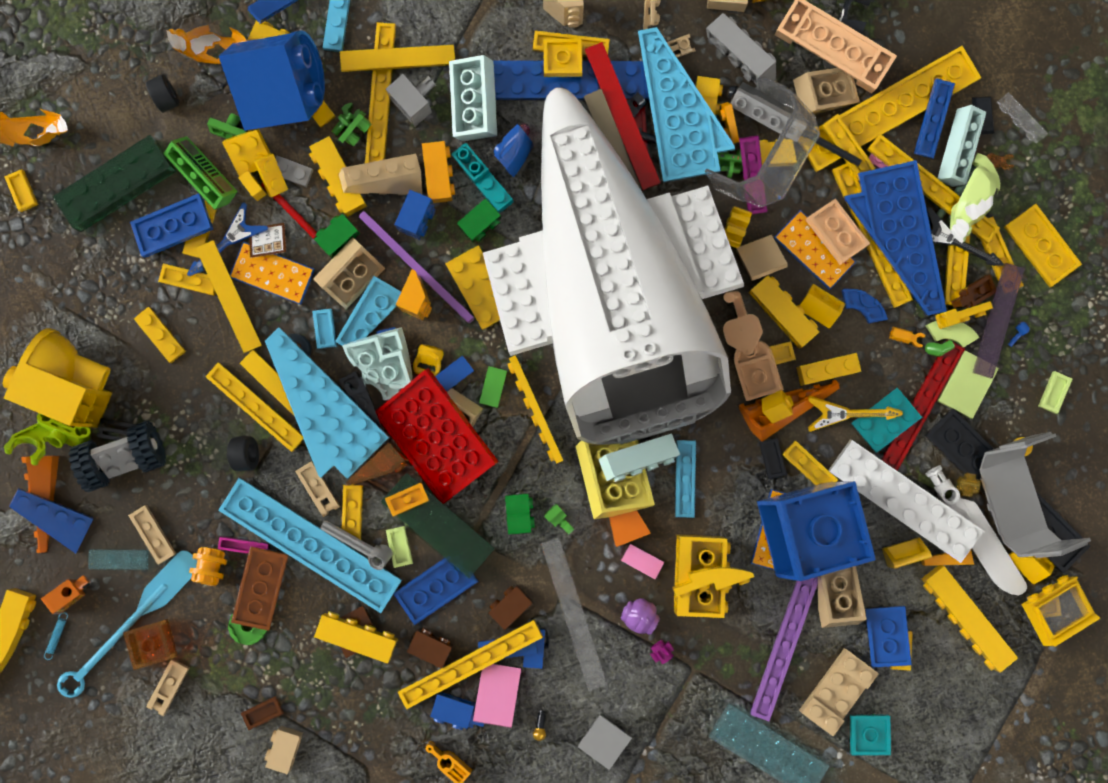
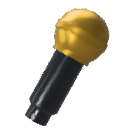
[533,710,546,741]

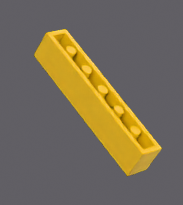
[921,565,1018,673]

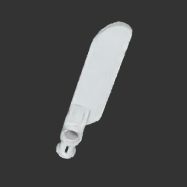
[926,465,1027,595]

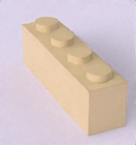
[339,154,422,196]

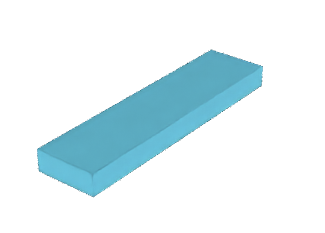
[675,440,696,518]

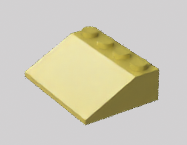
[576,440,655,519]

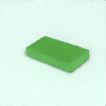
[479,366,507,408]

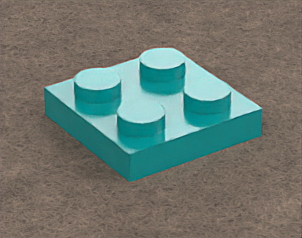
[850,714,891,755]

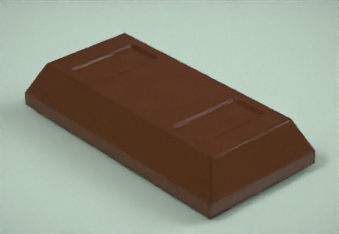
[241,696,284,730]

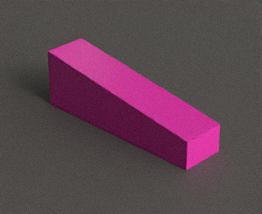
[218,536,269,553]

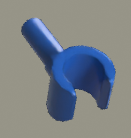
[1008,322,1029,347]

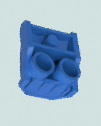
[494,124,534,177]

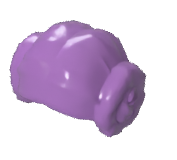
[621,599,660,635]

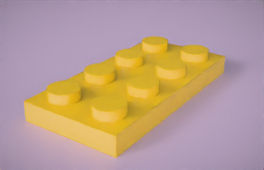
[445,245,500,330]

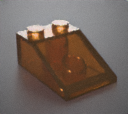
[346,443,408,486]

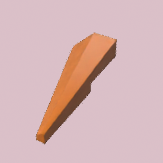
[739,380,839,442]
[21,456,59,553]

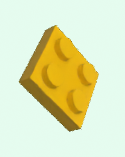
[543,38,582,77]
[222,128,271,177]

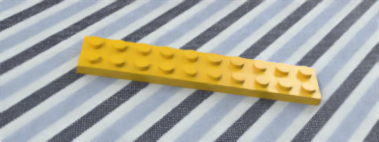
[797,46,981,172]

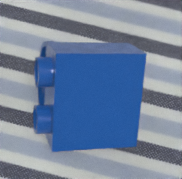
[219,30,325,131]

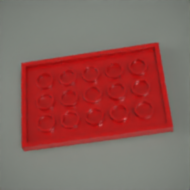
[376,368,499,505]

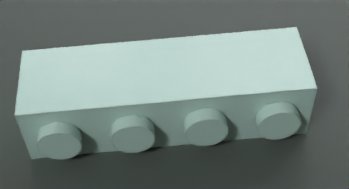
[937,105,986,187]
[599,433,680,482]

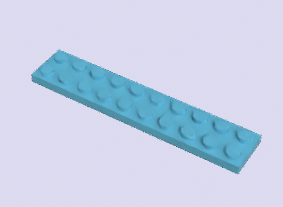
[218,478,402,613]

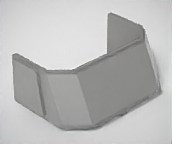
[979,432,1091,558]

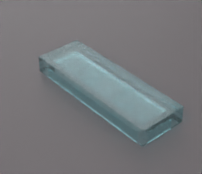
[88,549,149,570]

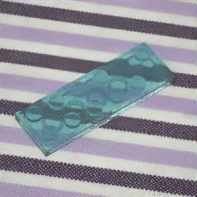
[709,703,829,783]

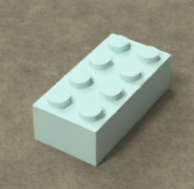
[449,55,497,141]

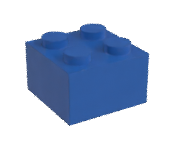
[394,190,436,240]

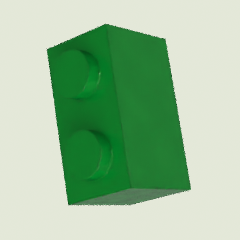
[457,198,502,243]
[314,214,360,259]

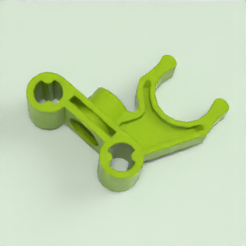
[4,413,91,465]

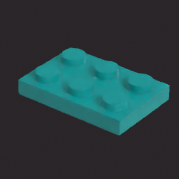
[851,388,922,453]

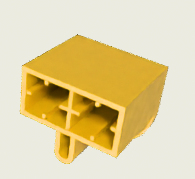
[3,328,112,428]

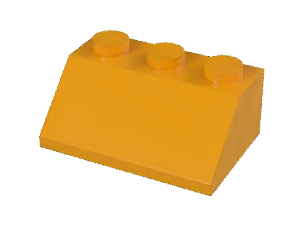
[396,269,432,320]

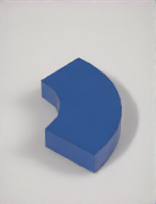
[842,289,888,324]

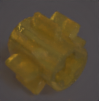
[957,473,980,497]

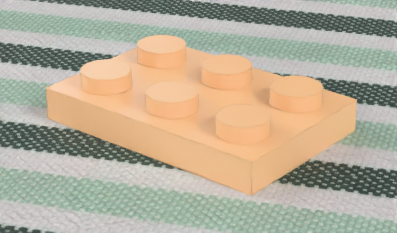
[806,198,870,265]

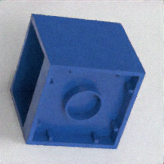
[757,481,876,581]

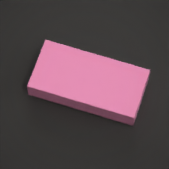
[621,544,664,579]

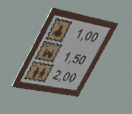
[249,223,286,258]

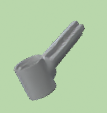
[320,521,393,570]

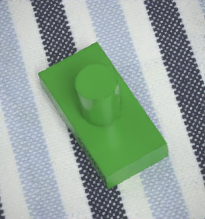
[207,113,246,139]

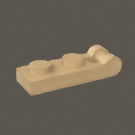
[295,461,341,517]
[146,659,190,716]

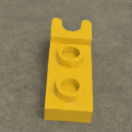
[935,301,993,329]

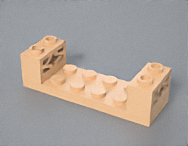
[775,0,897,93]

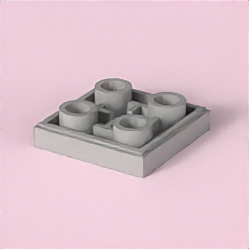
[578,714,632,770]

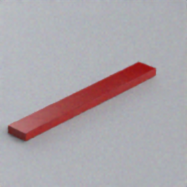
[585,42,661,191]
[880,339,965,471]

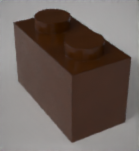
[488,585,533,630]
[407,628,453,669]

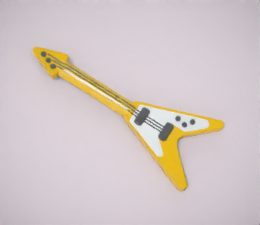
[808,396,903,432]

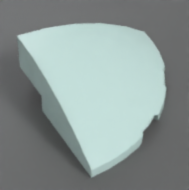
[342,327,413,389]

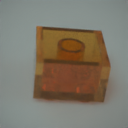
[123,618,178,670]

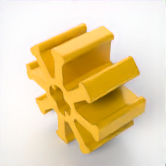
[724,206,752,248]

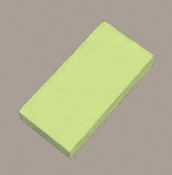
[1038,371,1073,414]
[386,526,413,568]

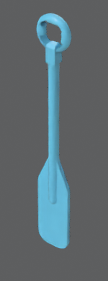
[57,550,197,698]

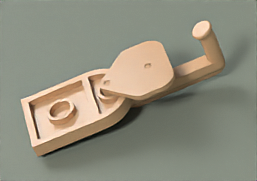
[723,291,784,401]

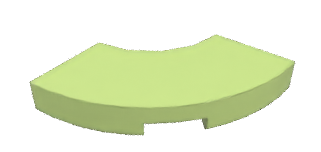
[925,321,980,348]

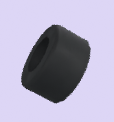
[146,74,179,113]
[227,436,259,471]

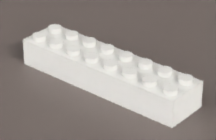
[828,440,984,563]

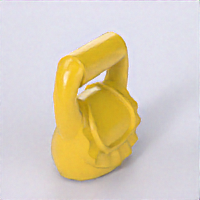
[413,344,443,376]

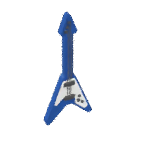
[187,203,268,277]

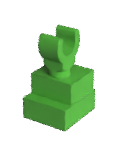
[544,503,575,534]

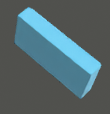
[312,308,337,349]

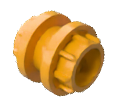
[189,547,227,586]

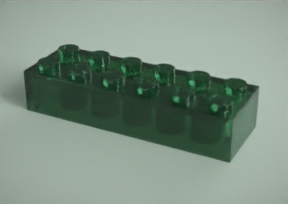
[52,135,177,232]
[381,473,495,579]

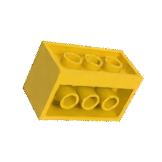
[674,534,731,618]

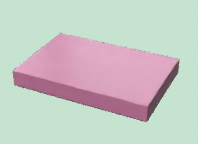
[473,664,521,728]

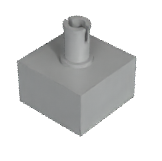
[386,74,436,127]

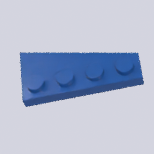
[9,488,93,554]

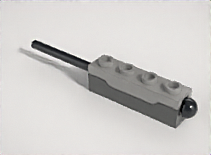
[726,82,862,166]

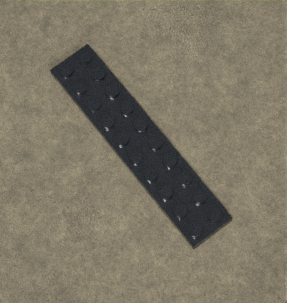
[924,409,1091,573]

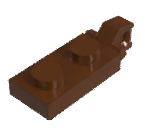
[951,274,997,308]

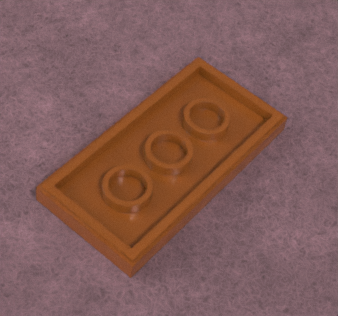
[231,546,289,631]

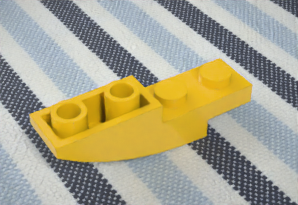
[672,567,754,598]

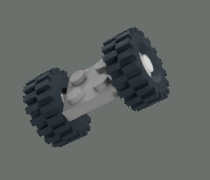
[69,421,166,492]

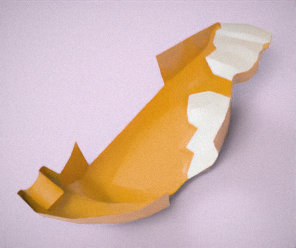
[167,25,247,64]
[0,109,68,147]

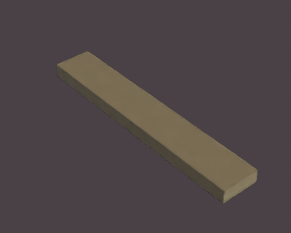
[583,89,643,193]

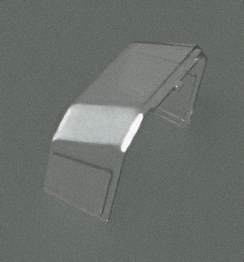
[705,77,820,207]

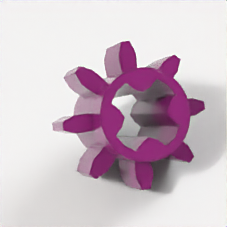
[650,640,674,664]

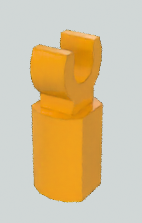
[889,326,926,348]

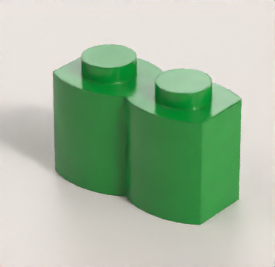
[505,493,535,535]

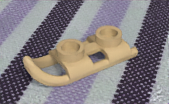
[643,0,661,30]
[667,34,696,58]

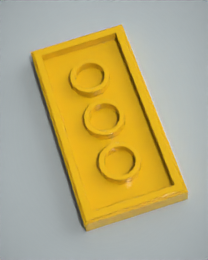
[1004,204,1082,288]

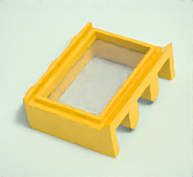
[1021,575,1101,646]

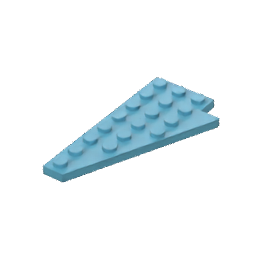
[638,27,735,182]
[265,327,390,479]

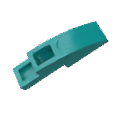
[451,143,514,214]

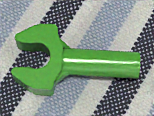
[331,103,361,136]

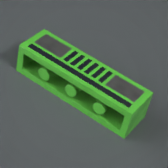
[164,136,238,210]

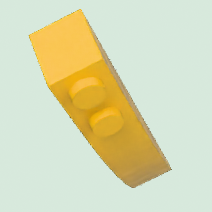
[0,588,36,673]

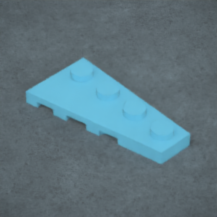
[335,276,401,345]

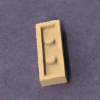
[128,505,176,565]

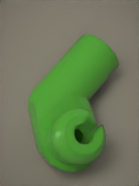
[925,340,955,357]

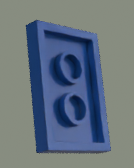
[865,606,912,667]

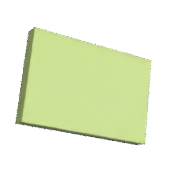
[937,350,999,419]

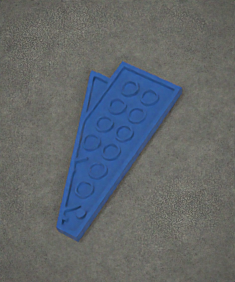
[844,160,947,315]

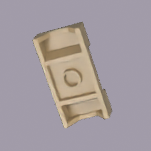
[799,648,879,736]

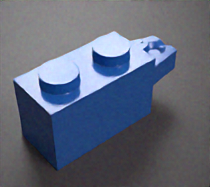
[430,692,484,730]

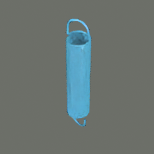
[44,612,68,660]

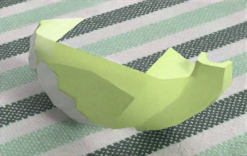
[950,153,1000,243]

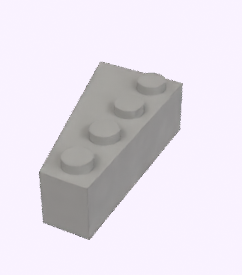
[706,13,776,92]

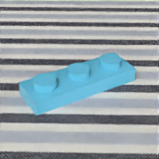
[323,0,350,52]

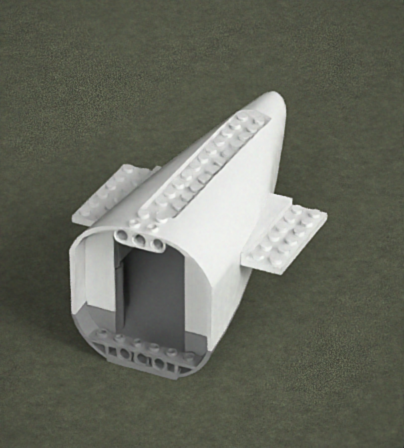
[483,88,744,445]

